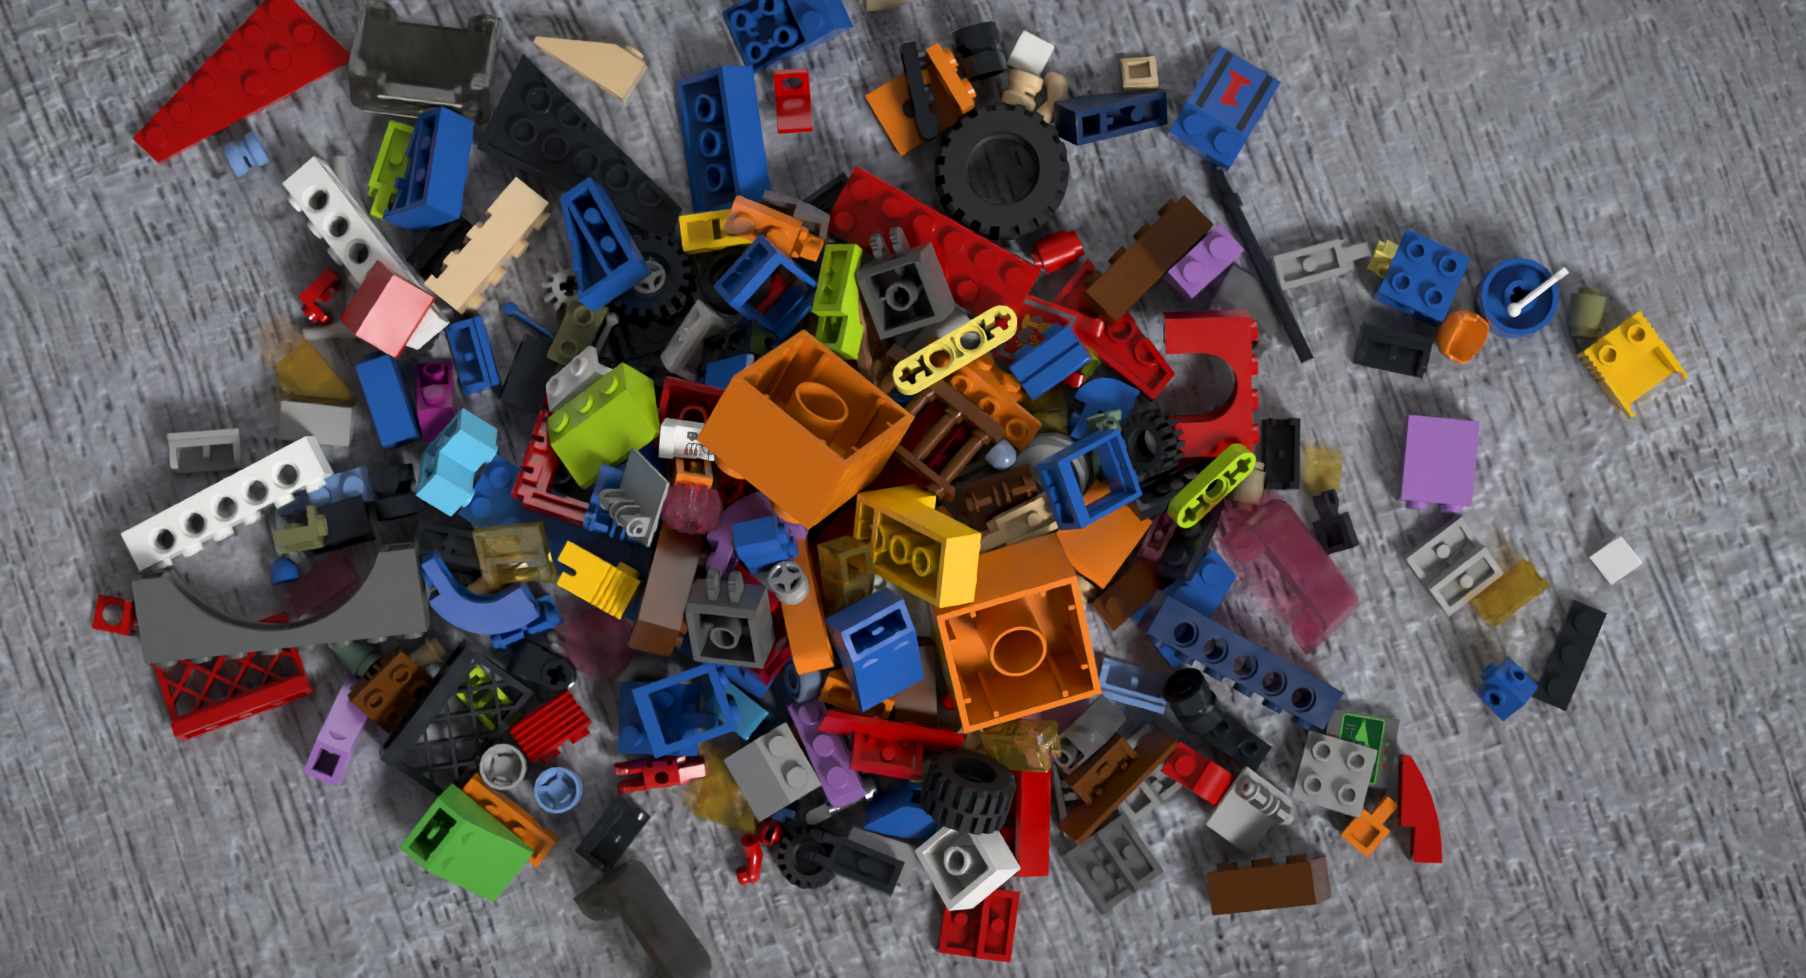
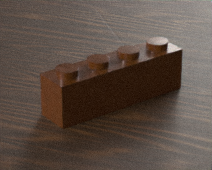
[1081,195,1214,328]

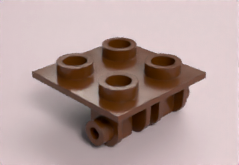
[960,463,1038,548]
[347,646,433,734]

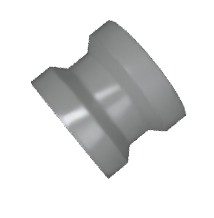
[768,561,810,605]

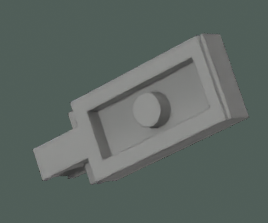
[1270,239,1371,291]

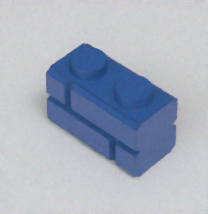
[1009,322,1093,400]

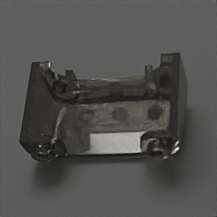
[347,0,503,125]
[573,860,712,978]

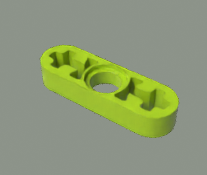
[1167,443,1256,528]

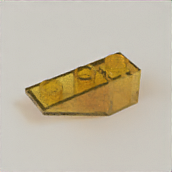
[817,535,875,648]

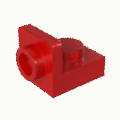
[298,267,343,324]

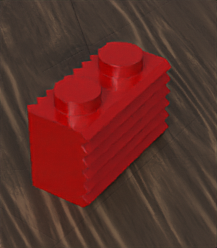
[508,688,593,765]

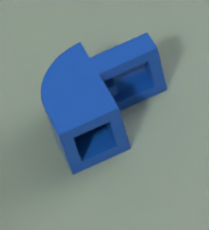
[1067,378,1140,441]

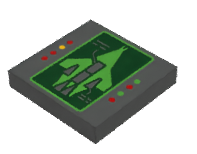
[1324,709,1400,790]

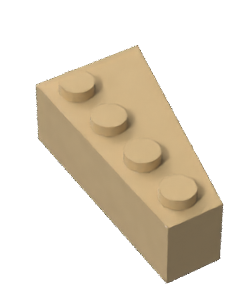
[424,177,552,316]

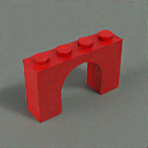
[1163,309,1259,458]

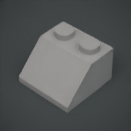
[723,722,822,822]

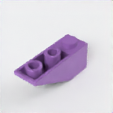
[303,673,369,786]

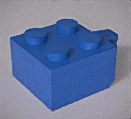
[618,682,719,756]

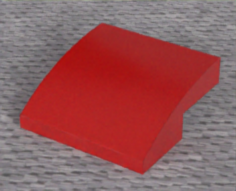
[936,888,1020,963]

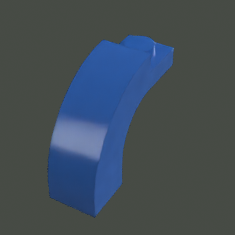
[420,549,541,634]

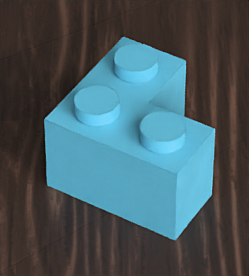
[416,408,498,516]

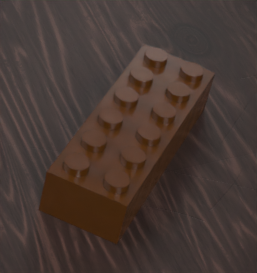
[628,461,721,658]

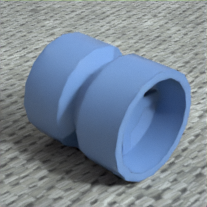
[534,766,584,814]

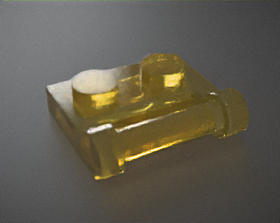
[472,521,558,589]
[693,747,757,834]

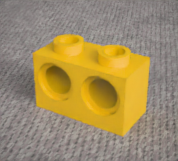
[678,209,753,255]

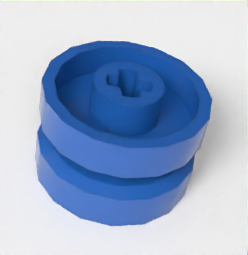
[1474,258,1559,339]

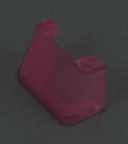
[1219,499,1359,655]

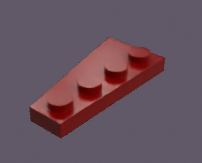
[1052,258,1175,403]

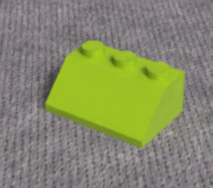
[547,362,661,489]

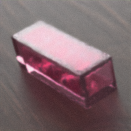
[1136,510,1177,565]

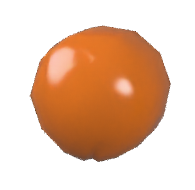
[1435,309,1489,364]

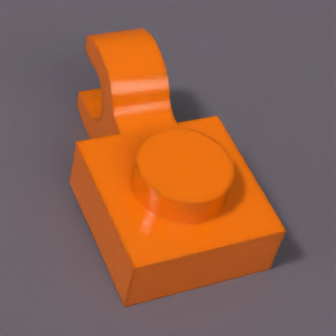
[1339,794,1399,858]

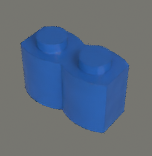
[732,515,799,575]

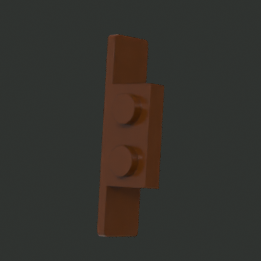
[1058,726,1178,845]

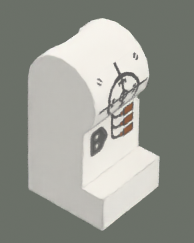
[659,418,715,461]

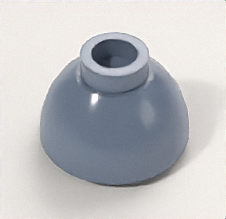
[784,656,829,703]

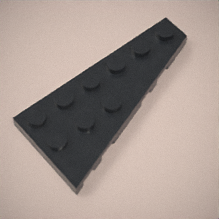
[477,54,683,239]

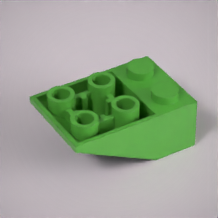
[399,783,535,902]

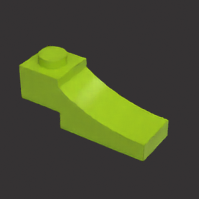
[812,244,864,360]

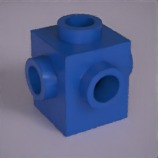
[1473,657,1538,722]

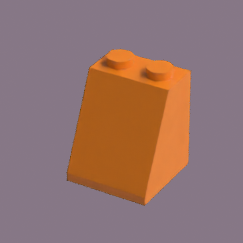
[1056,478,1153,590]

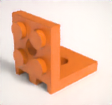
[865,42,977,158]

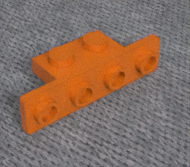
[919,336,1042,451]

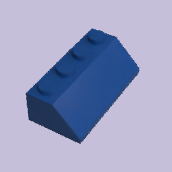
[674,66,771,214]

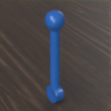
[504,302,556,342]

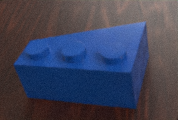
[382,106,474,233]
[560,177,652,312]
[1130,549,1237,672]

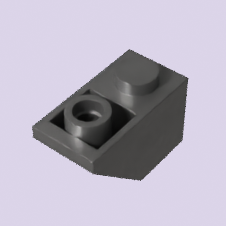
[1044,694,1127,775]

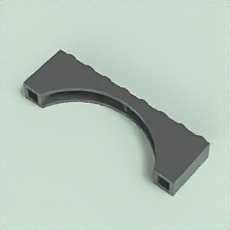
[131,541,431,668]

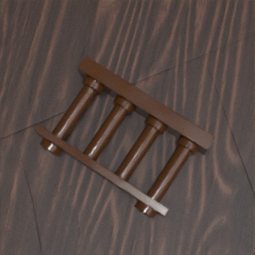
[876,343,1005,503]

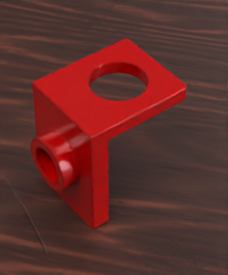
[773,68,813,134]
[92,594,139,636]

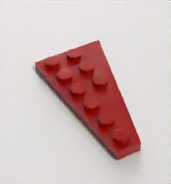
[132,0,356,164]

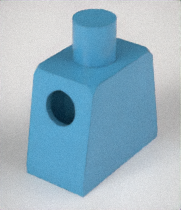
[699,674,779,743]

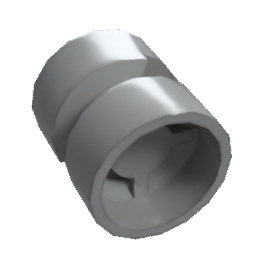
[479,743,530,790]

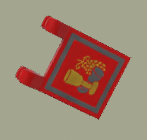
[992,294,1105,389]

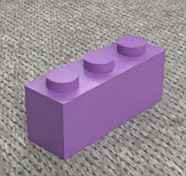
[787,692,868,809]

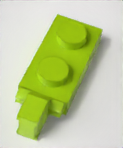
[368,120,415,221]

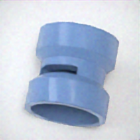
[222,130,270,178]

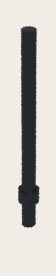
[1210,169,1314,364]

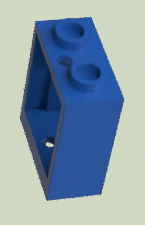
[713,234,818,343]
[1035,429,1142,530]
[631,663,742,758]

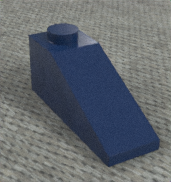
[1054,89,1168,146]

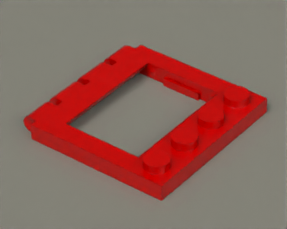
[510,392,673,527]

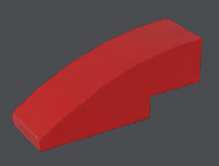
[1396,754,1442,863]

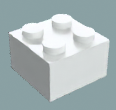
[914,826,1021,911]

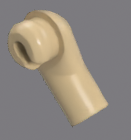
[1037,72,1068,124]

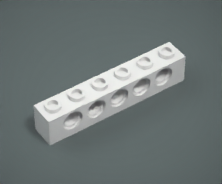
[282,156,450,350]
[121,436,334,572]

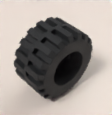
[919,749,1017,835]

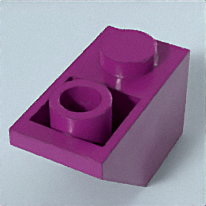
[417,360,458,442]

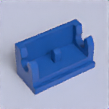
[446,315,502,396]

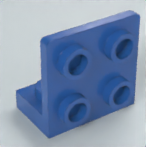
[1372,230,1470,328]

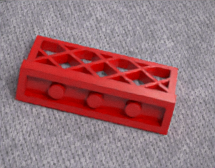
[153,611,315,742]

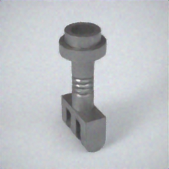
[803,777,879,825]

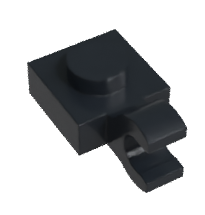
[1312,489,1359,556]

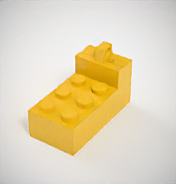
[851,484,981,608]

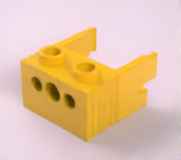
[1577,310,1688,419]
[556,541,645,620]

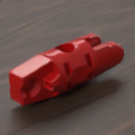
[613,755,707,794]

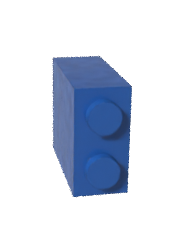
[355,351,423,450]

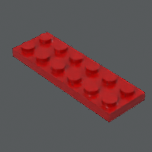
[828,165,1043,331]

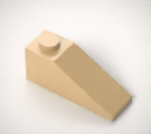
[533,36,647,103]

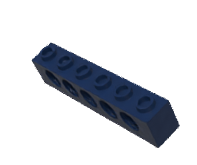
[1137,589,1344,730]

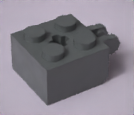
[857,226,957,340]
[685,568,775,669]

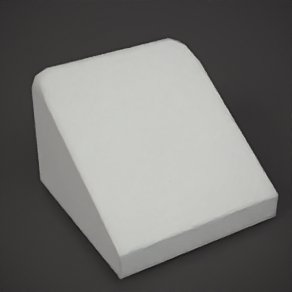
[1006,30,1054,77]
[1589,535,1642,585]

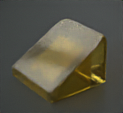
[1303,448,1343,494]

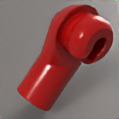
[736,833,763,886]

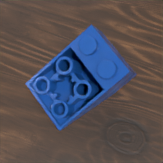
[722,0,854,75]
[824,587,924,712]

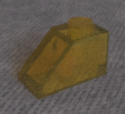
[274,340,355,401]

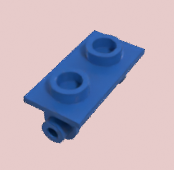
[490,593,564,649]

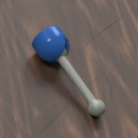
[264,506,300,585]

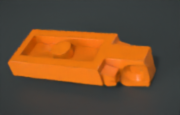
[723,195,824,262]

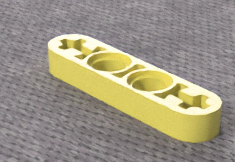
[893,305,1017,395]

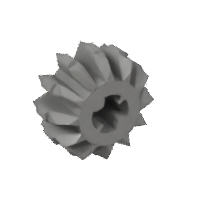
[541,257,578,314]

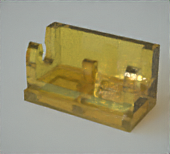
[1468,558,1550,628]
[980,719,1061,772]

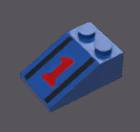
[1167,46,1281,173]

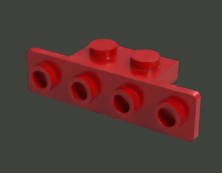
[818,709,964,781]

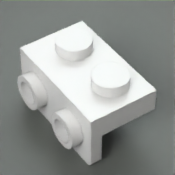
[546,346,613,413]

